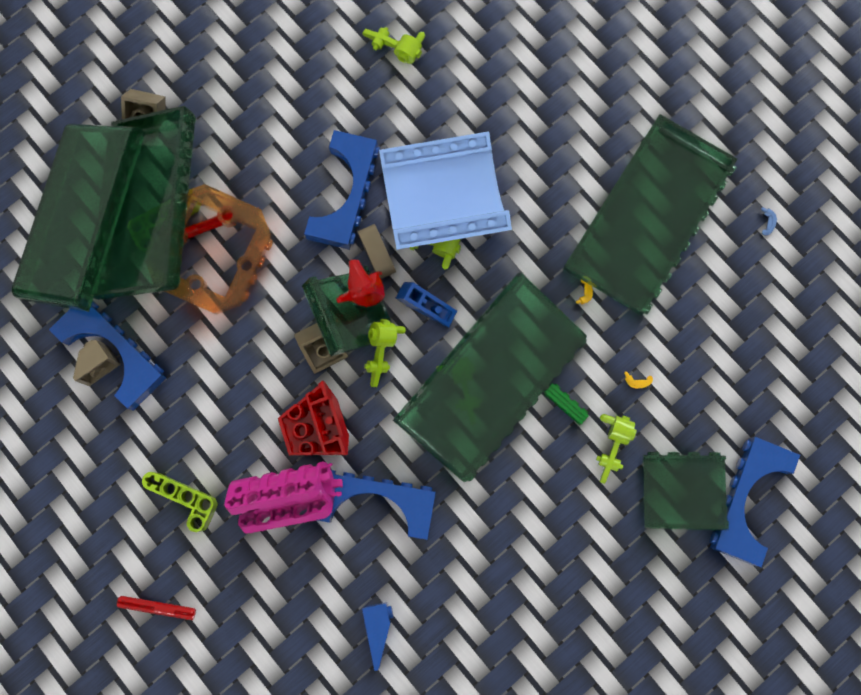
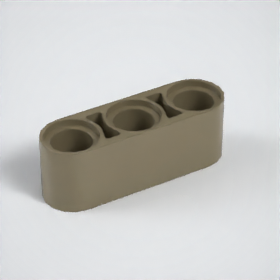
[357,224,396,279]

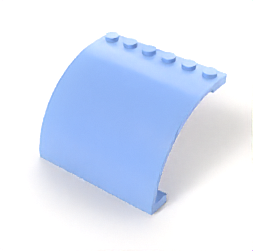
[379,131,512,250]

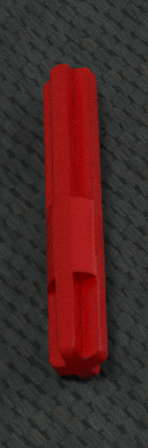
[162,211,235,246]
[117,596,196,620]

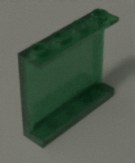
[302,265,392,356]
[643,452,729,531]

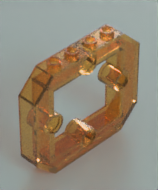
[146,184,273,315]

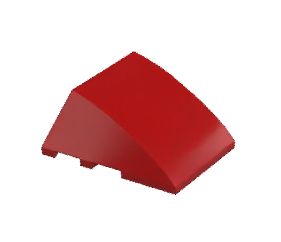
[278,380,349,455]

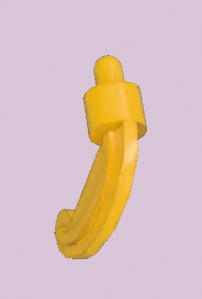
[576,278,593,304]
[624,371,653,389]

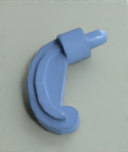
[761,207,777,236]

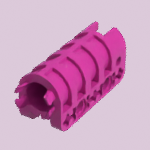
[224,461,343,534]

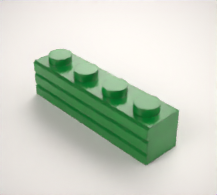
[543,383,589,425]

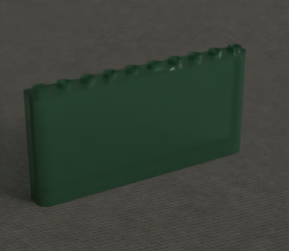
[90,106,196,300]
[563,114,738,316]
[12,124,145,312]
[392,273,587,482]

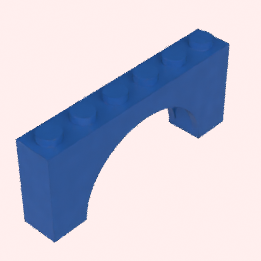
[304,130,380,250]
[49,297,166,411]
[710,437,800,567]
[317,470,436,540]

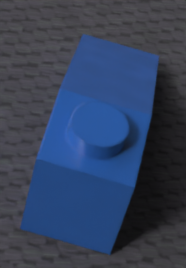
[395,282,457,327]
[362,602,394,671]

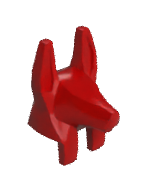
[336,259,385,307]

